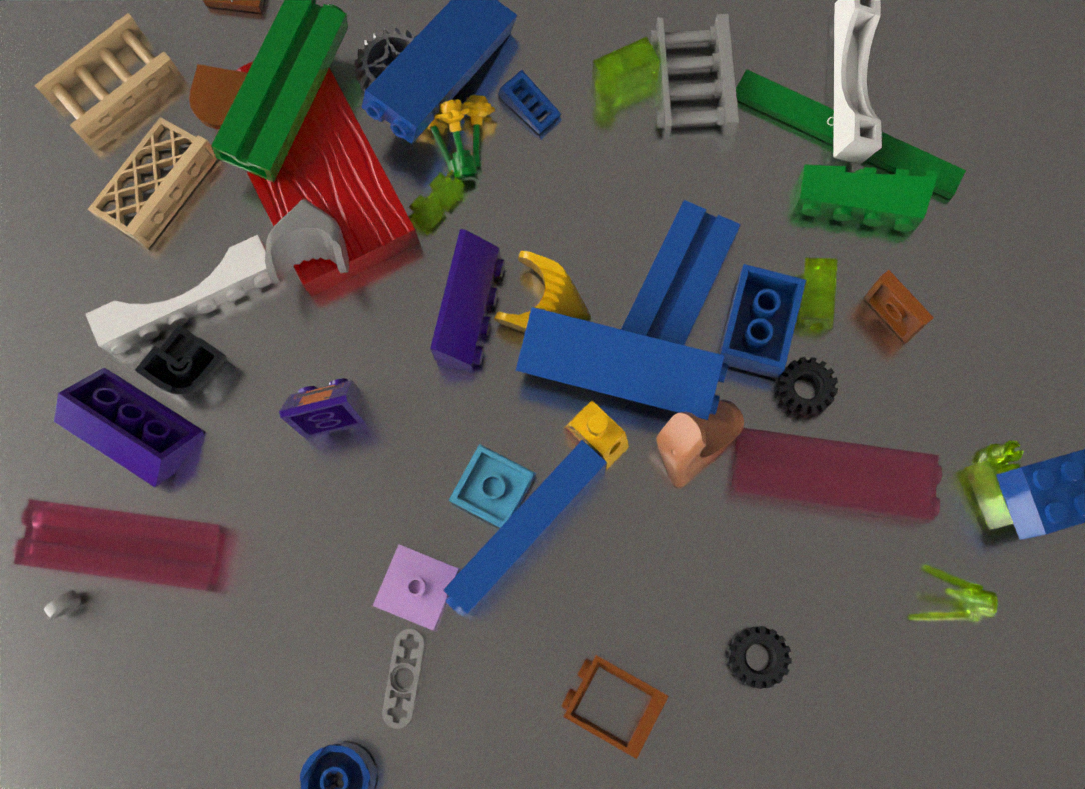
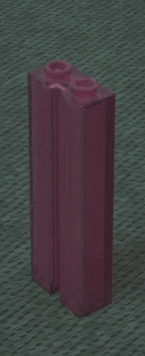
[730,428,942,524]
[13,499,229,593]

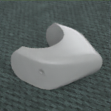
[265,199,349,284]

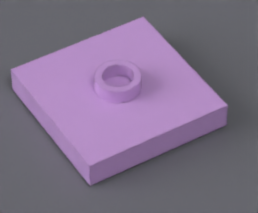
[373,545,460,631]

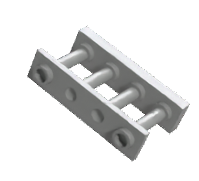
[651,14,739,140]

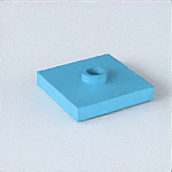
[449,444,536,528]

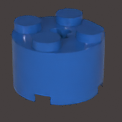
[299,742,377,789]

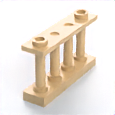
[34,13,181,146]

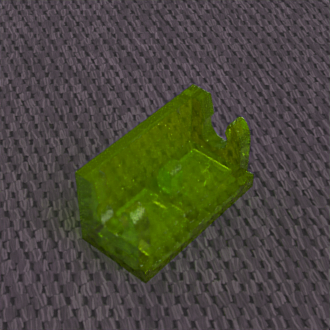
[801,258,838,329]

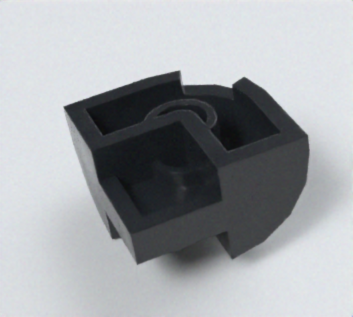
[135,325,228,395]

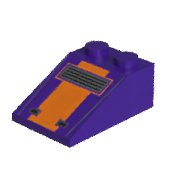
[279,378,366,438]

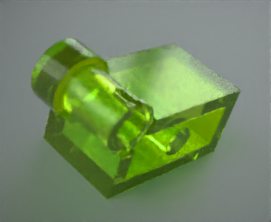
[592,36,660,111]
[964,440,1023,529]

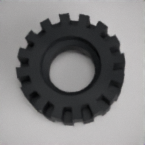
[776,357,838,418]
[727,626,792,689]

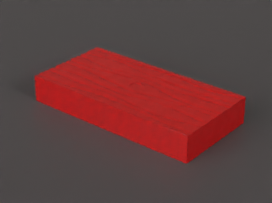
[234,62,420,297]

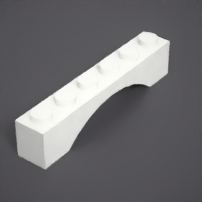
[833,0,882,165]
[86,235,272,355]

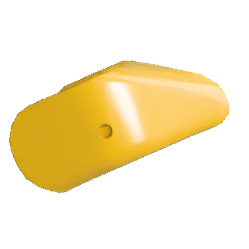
[494,251,591,333]

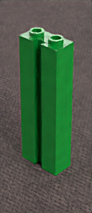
[211,0,348,182]

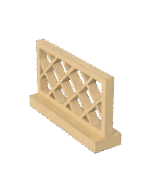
[88,117,217,249]

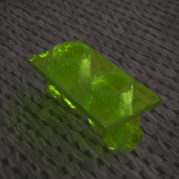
[408,170,464,230]

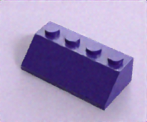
[430,229,505,373]
[54,367,204,487]

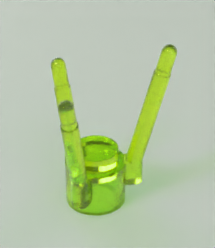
[909,565,998,622]

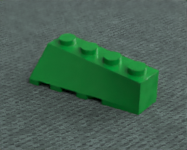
[794,164,938,232]

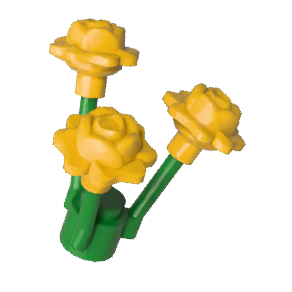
[427,95,495,179]

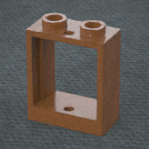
[561,655,669,759]

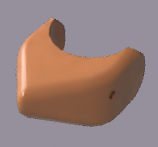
[656,400,744,487]

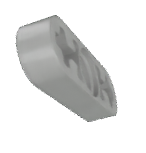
[382,629,426,729]

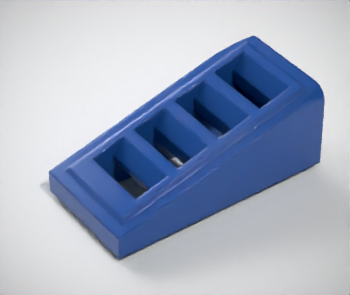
[498,70,561,134]

